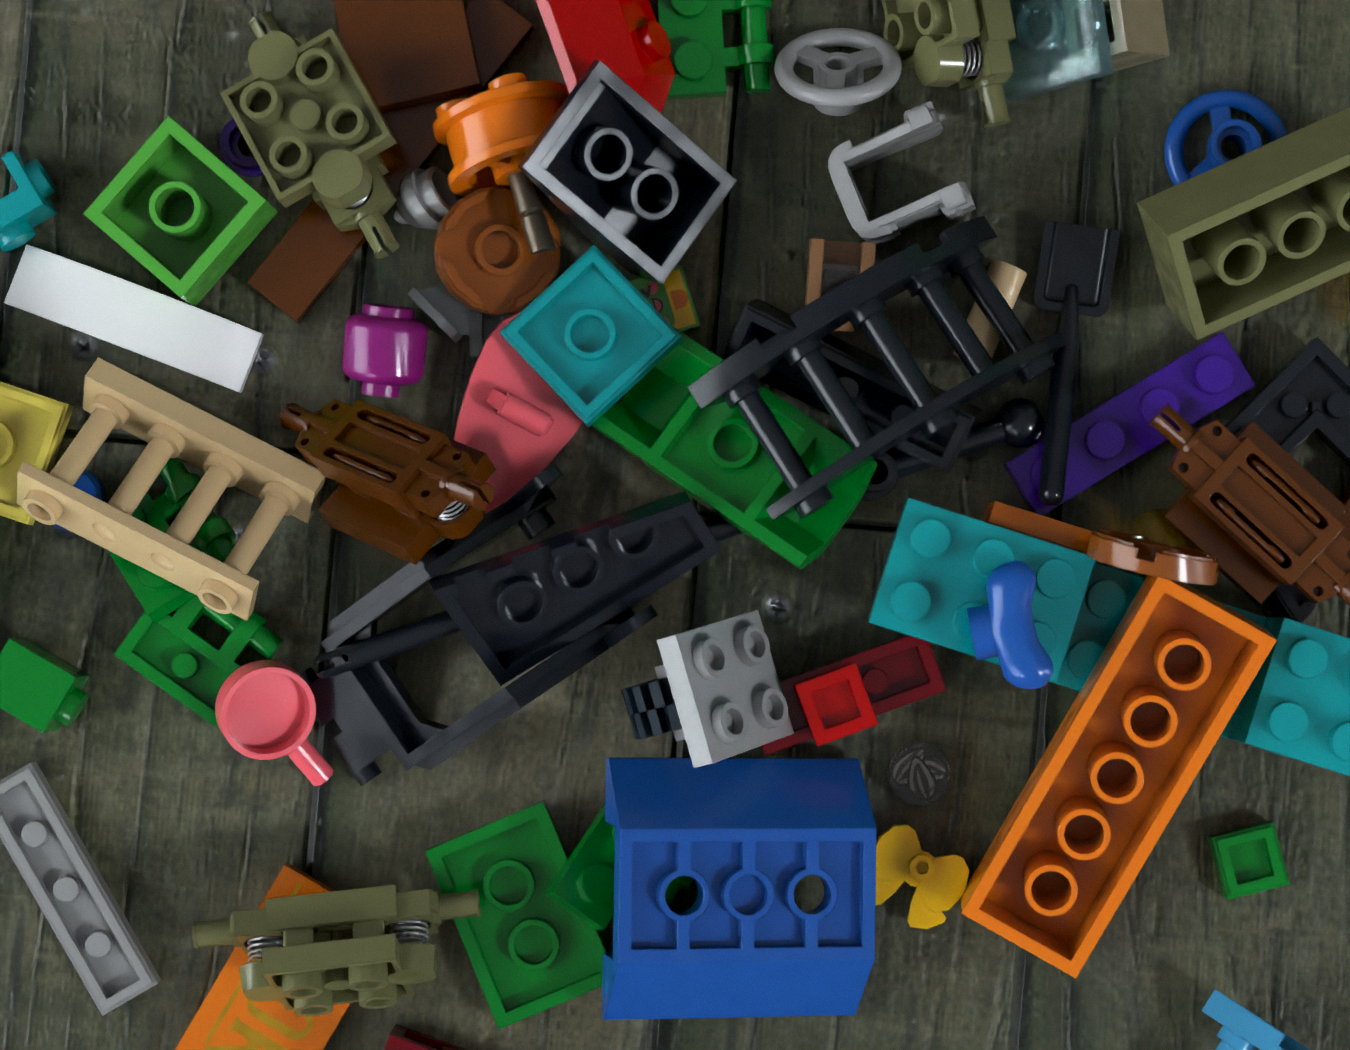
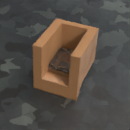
[805,238,876,332]

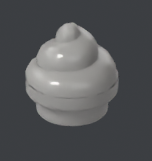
[394,166,460,230]

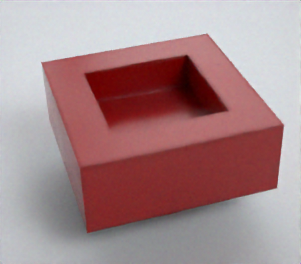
[794,663,878,747]

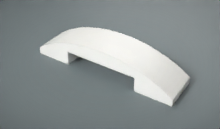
[4,244,264,393]

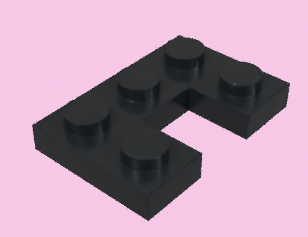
[1224,337,1350,467]

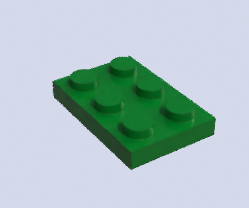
[425,800,608,1029]

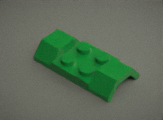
[592,325,877,570]

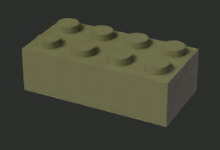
[1137,107,1350,340]

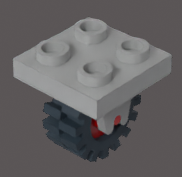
[621,610,794,768]

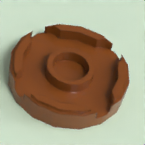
[433,187,561,316]
[1086,529,1220,586]

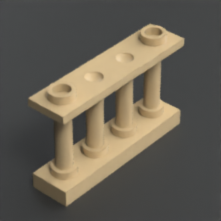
[16,357,326,621]

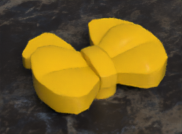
[875,824,969,929]

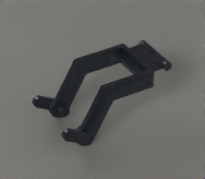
[300,464,658,786]

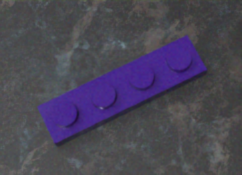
[1003,332,1256,515]

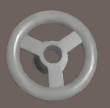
[774,28,902,116]

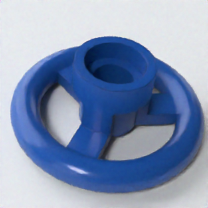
[1164,89,1288,186]

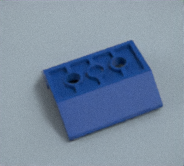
[602,757,877,1020]

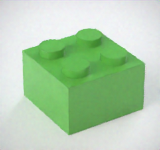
[83,116,278,307]

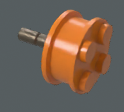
[432,73,569,255]

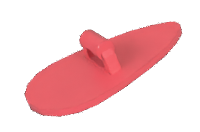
[453,309,583,514]

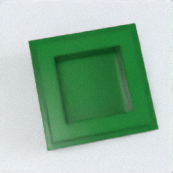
[1208,820,1290,900]

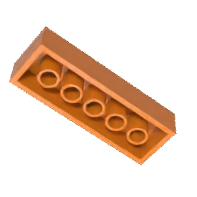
[961,575,1277,978]

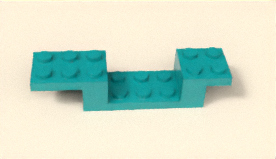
[867,498,1350,777]

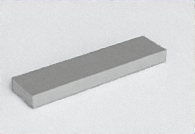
[0,761,162,1016]

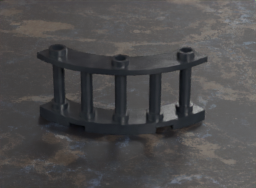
[687,216,1068,520]

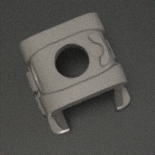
[827,101,976,245]

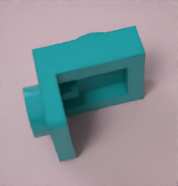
[0,150,58,252]

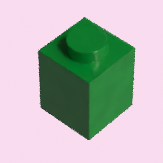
[0,637,90,733]

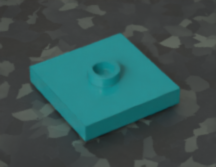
[500,245,683,428]

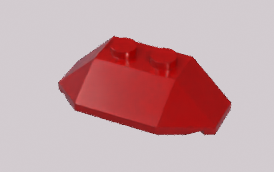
[536,0,675,113]

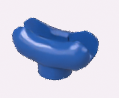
[967,560,1053,690]

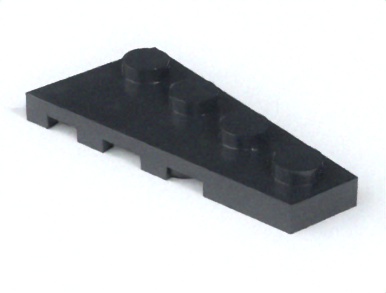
[429,491,722,686]

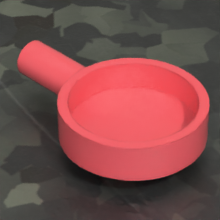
[215,660,334,786]

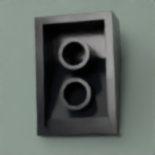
[518,59,737,284]

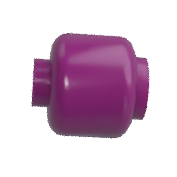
[341,303,428,398]

